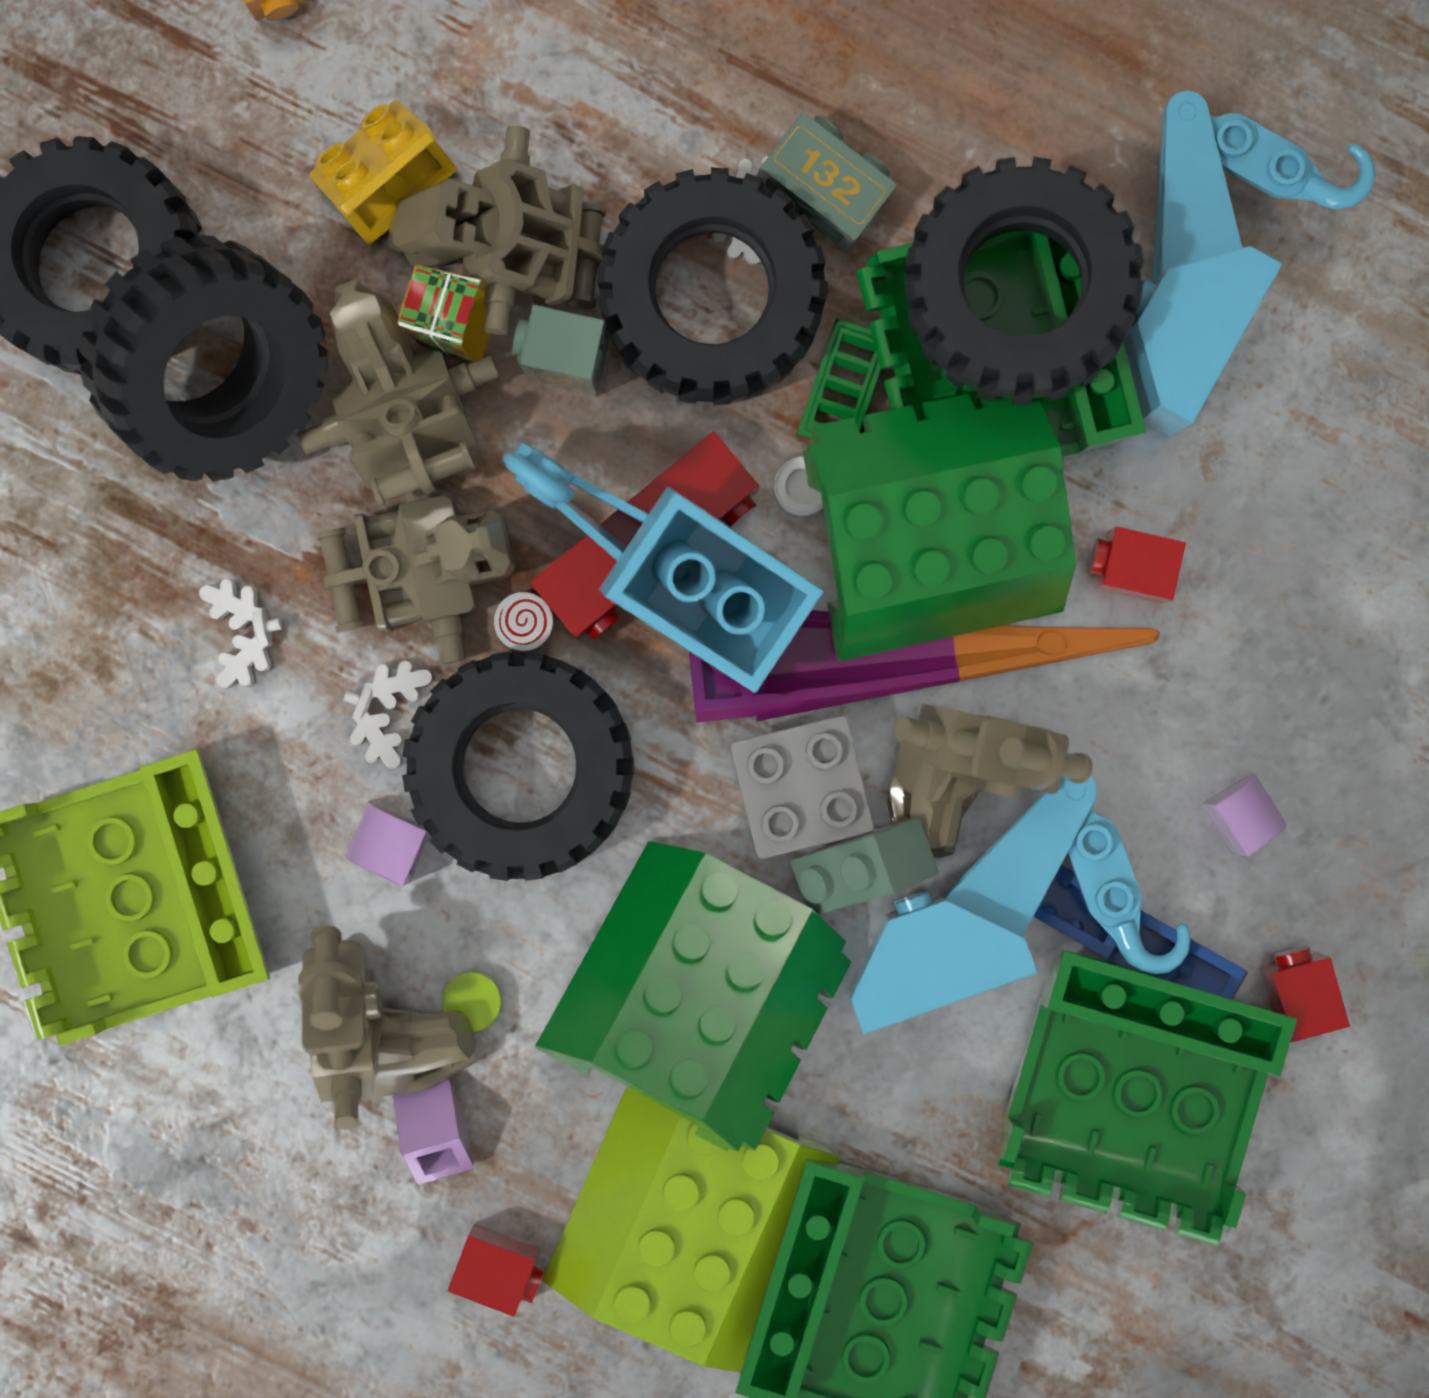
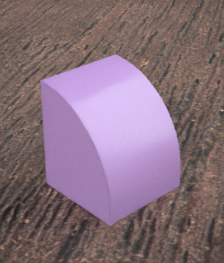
[1202,773,1287,857]
[345,801,430,886]
[393,1079,474,1185]

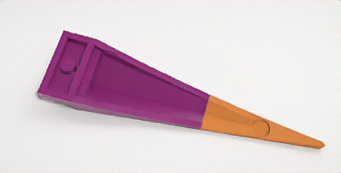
[689,610,1160,723]

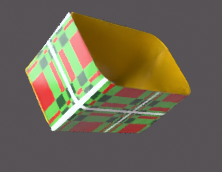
[398,265,490,363]

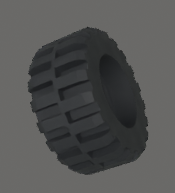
[0,136,202,375]
[905,156,1144,405]
[597,167,827,406]
[79,235,328,482]
[402,652,634,881]

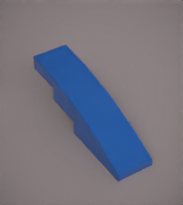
[1033,864,1248,999]

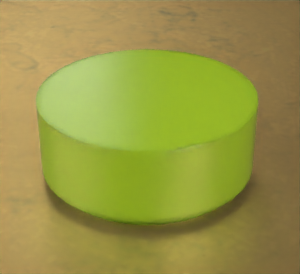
[442,971,503,1032]

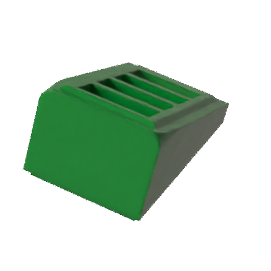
[796,318,881,441]

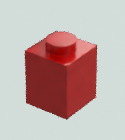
[1089,526,1186,604]
[1260,946,1350,1043]
[447,1224,545,1317]

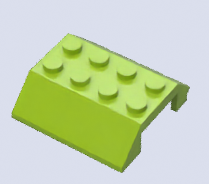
[0,749,271,1046]
[542,1087,840,1373]

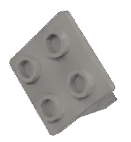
[730,716,874,859]

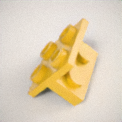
[309,100,458,246]

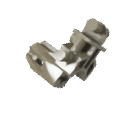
[387,126,606,335]
[297,279,499,507]
[316,488,516,664]
[887,703,1093,858]
[298,926,476,1130]

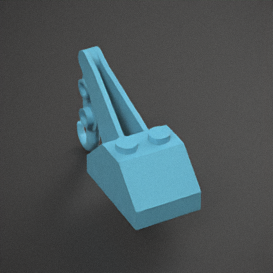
[1124,90,1375,438]
[503,441,824,693]
[850,776,1191,1034]

